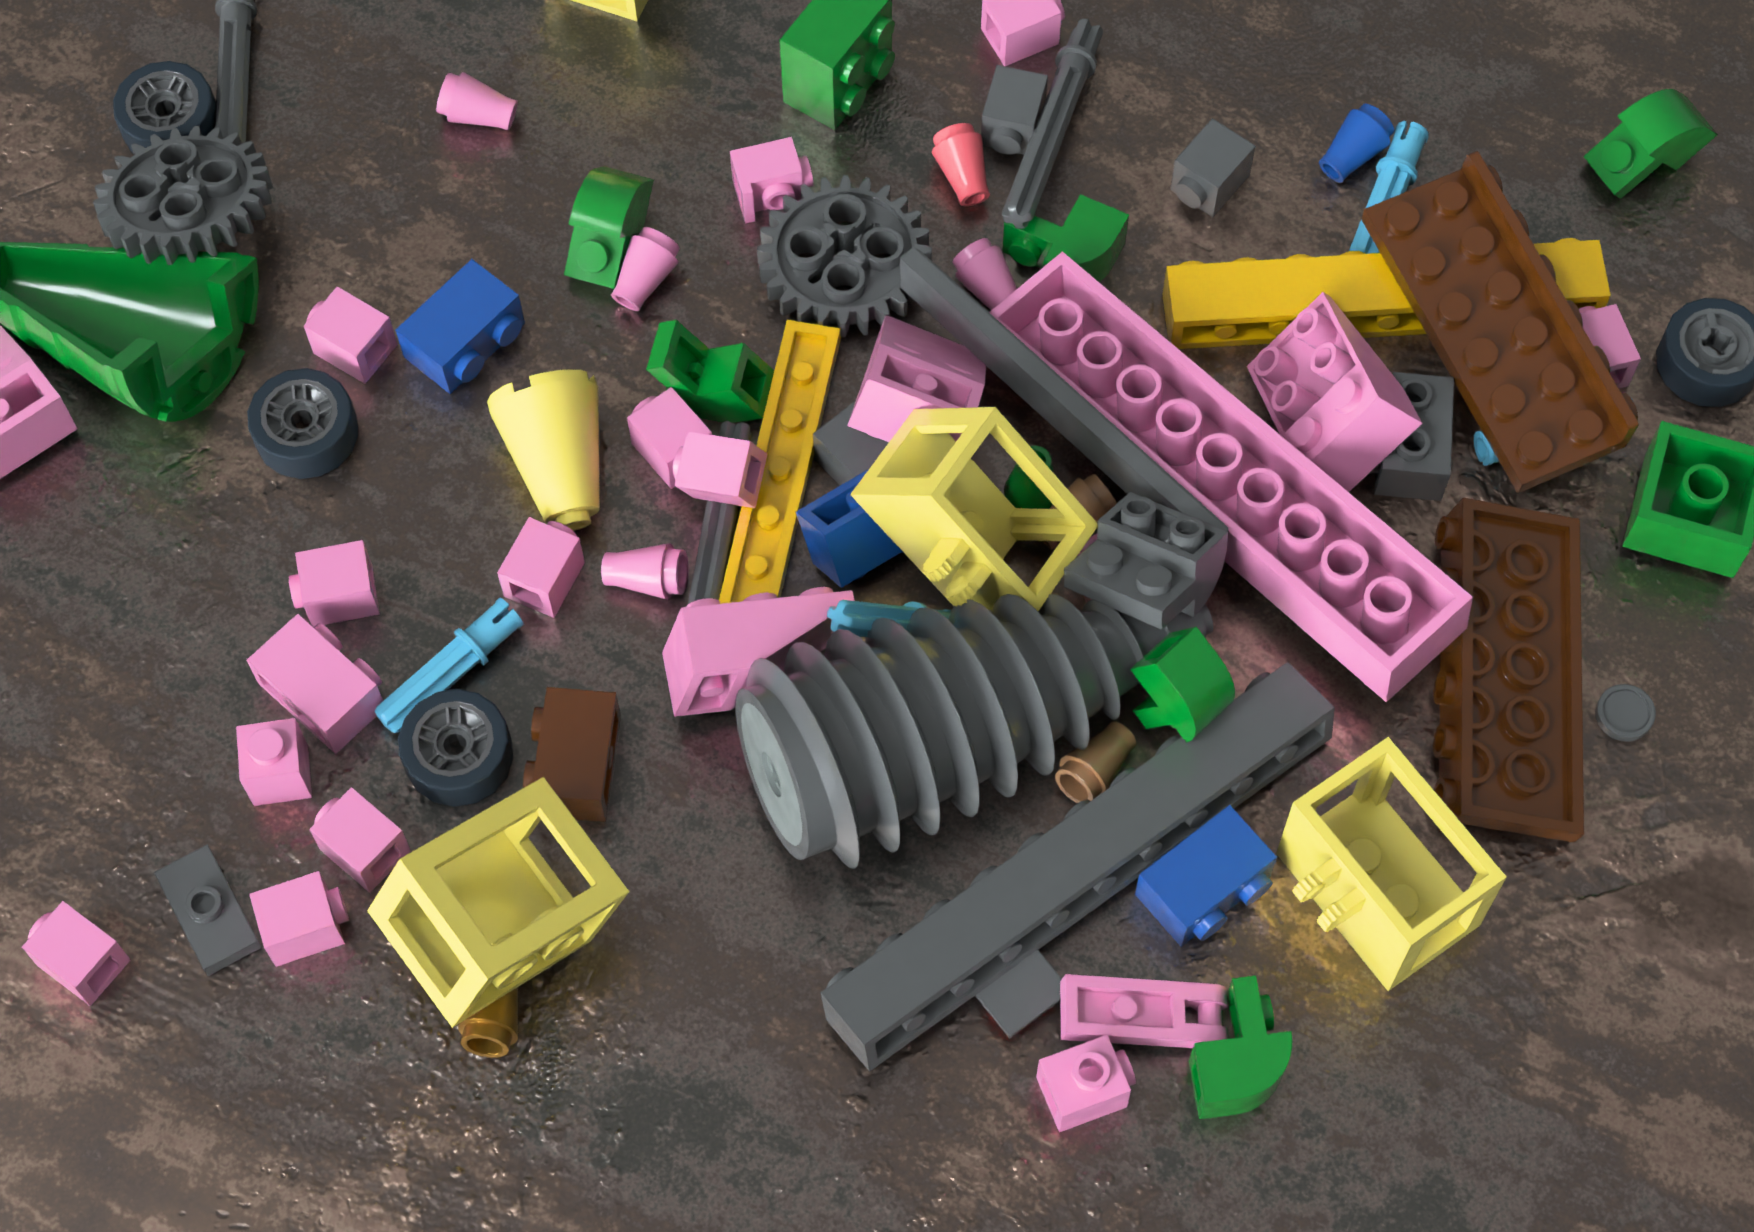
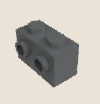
[1370,372,1454,501]

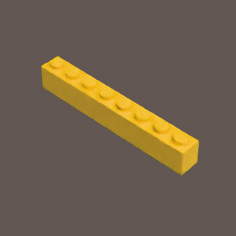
[1162,238,1611,349]

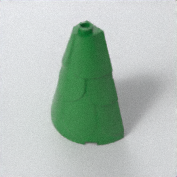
[0,242,259,422]

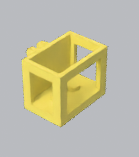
[850,407,1098,611]
[1276,737,1507,991]
[367,777,629,1028]

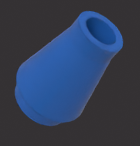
[1318,104,1395,183]

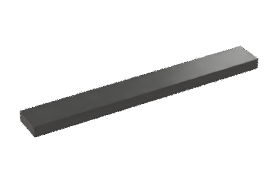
[899,247,1228,532]

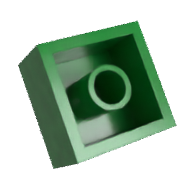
[779,0,895,131]
[1622,421,1754,578]

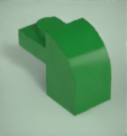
[1583,89,1718,199]
[564,166,654,289]
[1002,194,1129,282]
[646,320,775,423]
[1130,626,1235,743]
[1189,976,1292,1119]

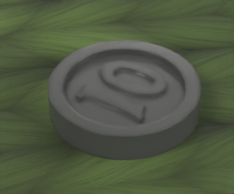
[1595,684,1656,742]

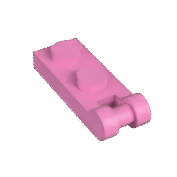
[1060,974,1229,1048]

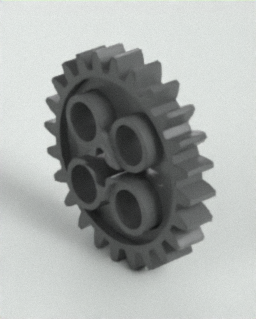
[93,126,273,265]
[757,175,932,337]

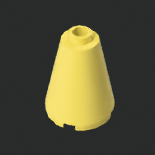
[487,370,600,531]

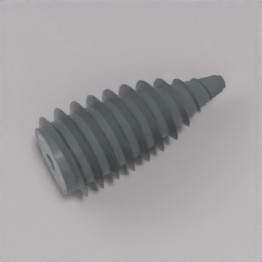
[735,594,1213,869]

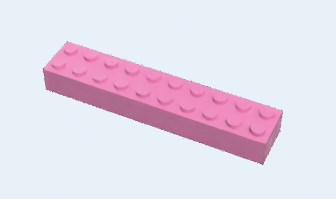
[989,251,1473,702]

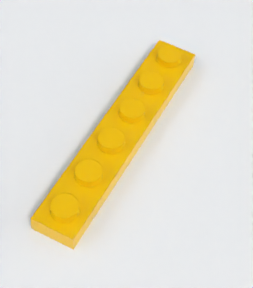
[719,320,841,604]

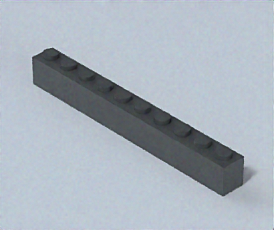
[820,662,1335,1072]

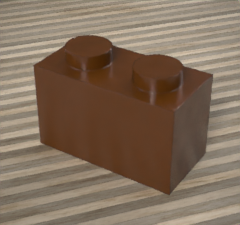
[523,687,621,822]

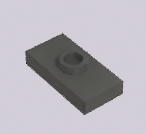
[154,844,262,976]

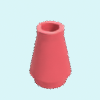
[932,123,990,207]

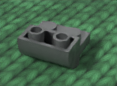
[1064,492,1228,630]

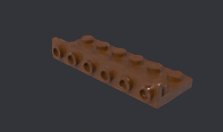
[1361,151,1639,493]
[1433,497,1584,842]

